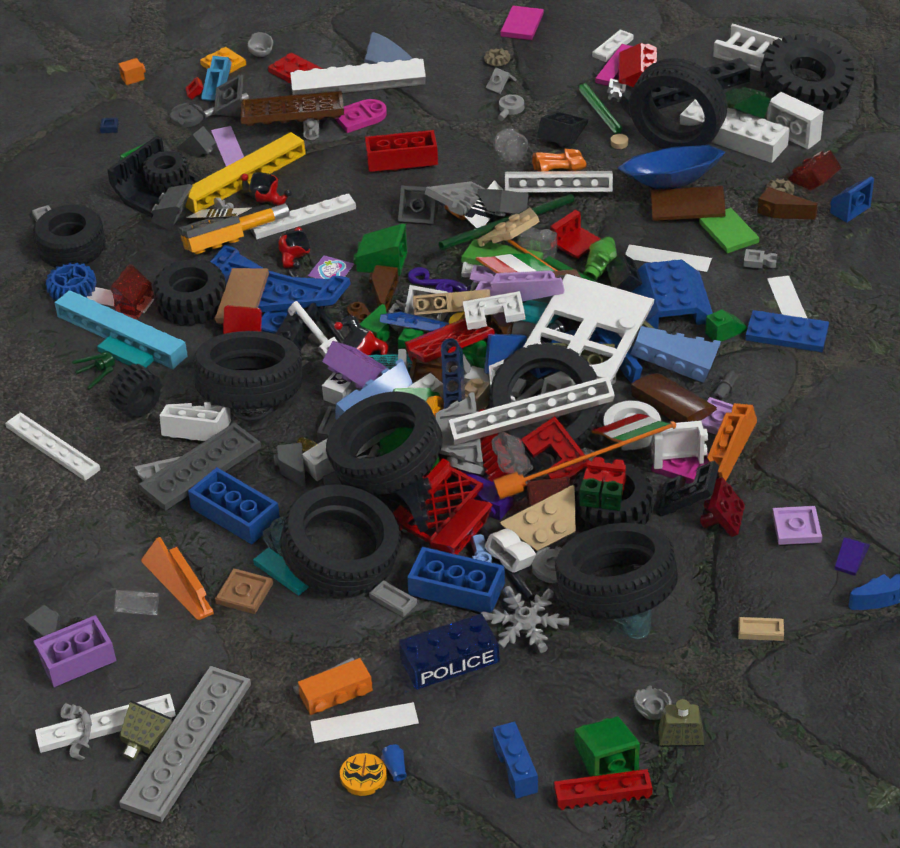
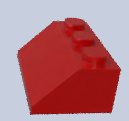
[619,43,657,87]
[428,499,493,555]

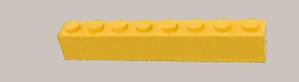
[185,132,306,213]

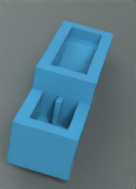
[201,56,232,101]

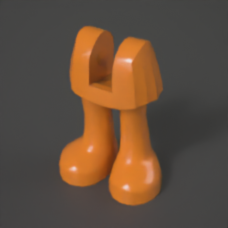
[532,149,586,172]

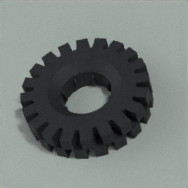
[760,34,855,111]

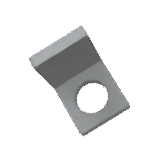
[486,68,517,94]

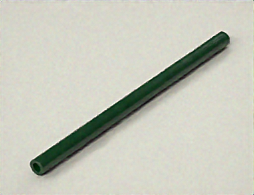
[439,194,574,250]

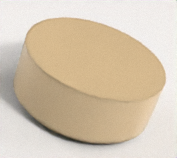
[611,134,628,149]

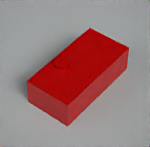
[365,130,438,172]

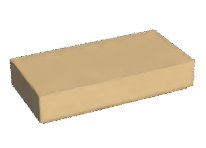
[738,617,784,641]

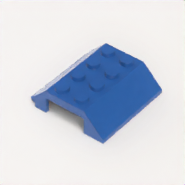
[631,259,713,329]

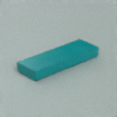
[97,336,154,368]
[253,548,309,596]

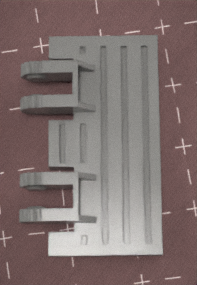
[425,181,485,216]

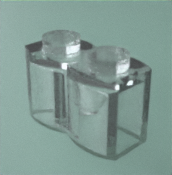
[518,227,557,258]
[492,431,531,476]

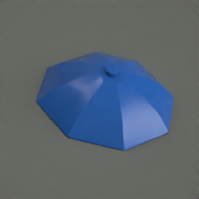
[618,145,725,189]

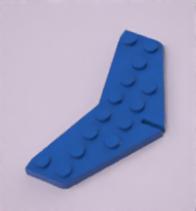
[210,245,351,312]

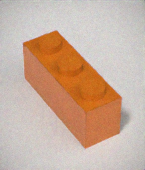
[298,658,373,715]

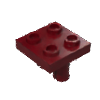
[700,477,745,537]

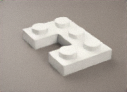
[463,291,526,330]

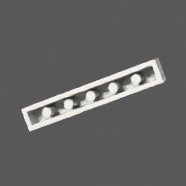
[505,171,613,192]

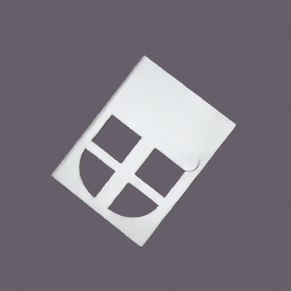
[523,274,654,382]

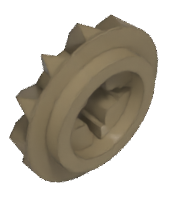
[484,48,510,66]
[766,178,794,195]

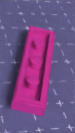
[595,44,632,86]

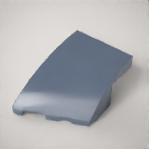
[364,32,413,64]

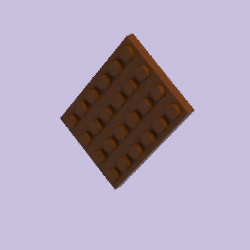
[241,91,344,126]

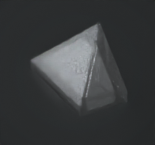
[114,590,159,615]

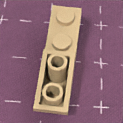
[413,289,490,315]

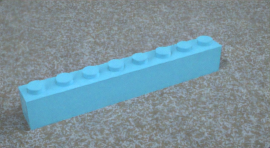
[54,290,187,369]

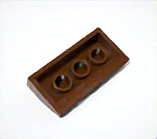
[651,186,726,221]
[631,374,717,423]

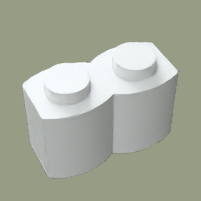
[485,528,536,572]

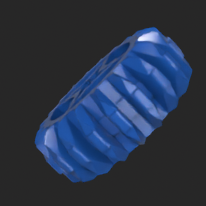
[46,262,97,300]

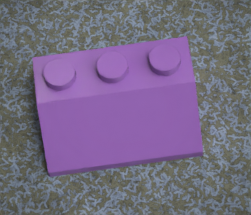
[322,341,390,390]
[34,615,116,687]

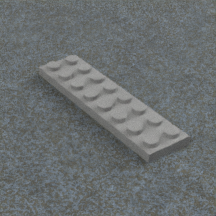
[119,666,251,822]

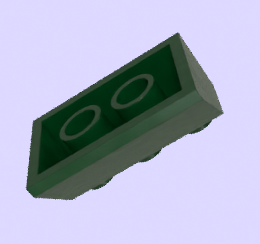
[725,86,771,119]

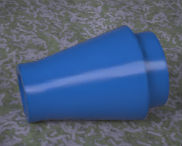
[381,744,407,781]

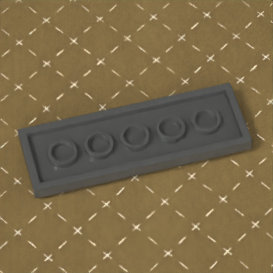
[139,423,261,511]

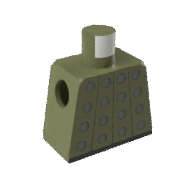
[658,699,704,747]
[120,700,172,761]

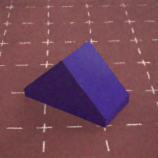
[835,537,870,576]

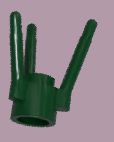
[72,352,115,390]

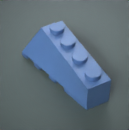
[630,326,721,383]
[335,358,413,419]

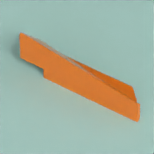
[707,403,757,481]
[142,537,214,620]

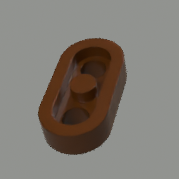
[347,302,371,323]

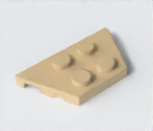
[477,208,540,246]
[500,485,575,551]

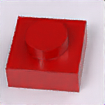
[185,77,204,99]

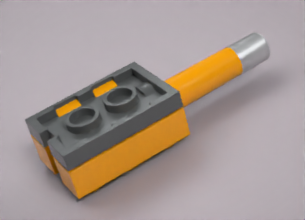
[178,204,290,254]

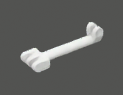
[288,301,338,357]

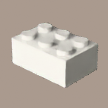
[767,92,823,149]

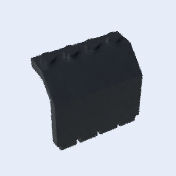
[107,136,201,218]

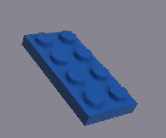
[745,310,829,352]

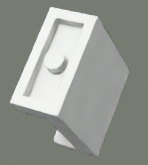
[651,421,708,469]

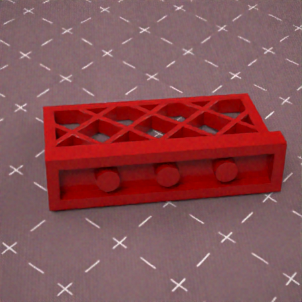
[405,318,495,363]
[392,458,484,543]

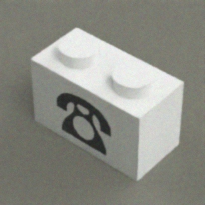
[322,372,359,404]

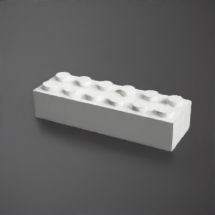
[680,99,790,163]

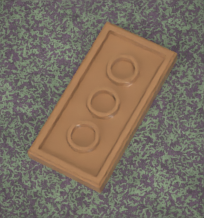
[215,268,269,323]

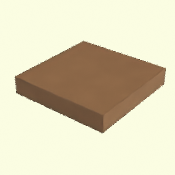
[215,568,273,614]

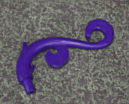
[408,267,471,293]

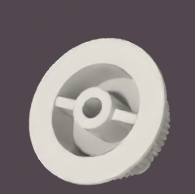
[603,401,661,451]

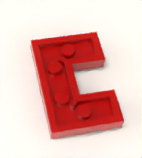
[521,416,589,489]

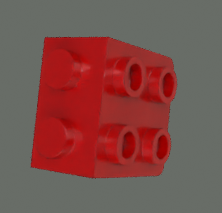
[550,210,600,258]
[223,305,262,334]

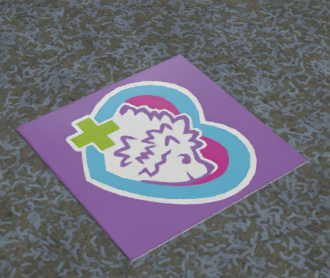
[308,255,354,279]

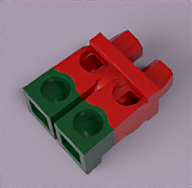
[580,457,626,511]

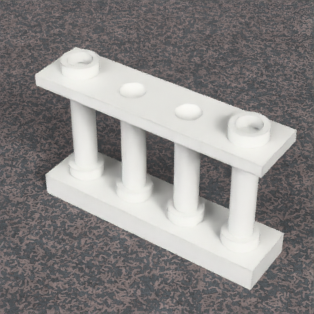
[713,24,782,71]

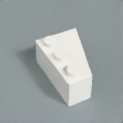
[160,402,231,441]

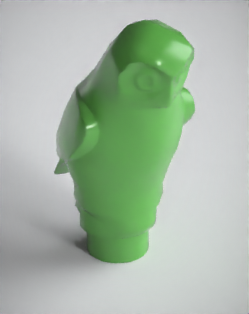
[583,236,617,281]

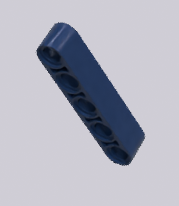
[441,338,465,409]

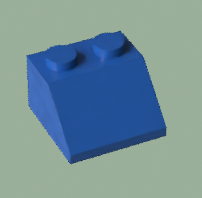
[830,177,874,223]

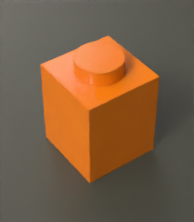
[118,58,146,85]

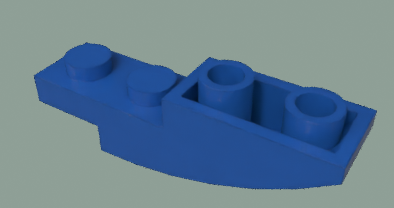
[589,327,643,383]
[848,574,900,610]

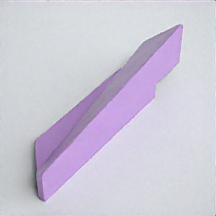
[475,271,565,302]

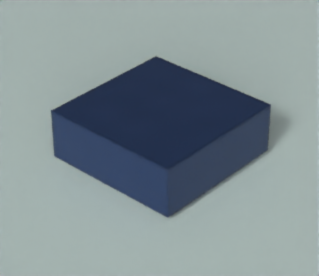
[100,118,119,133]

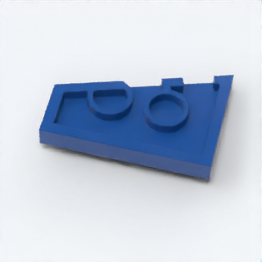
[380,312,449,332]

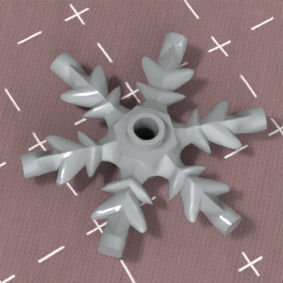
[481,586,569,653]

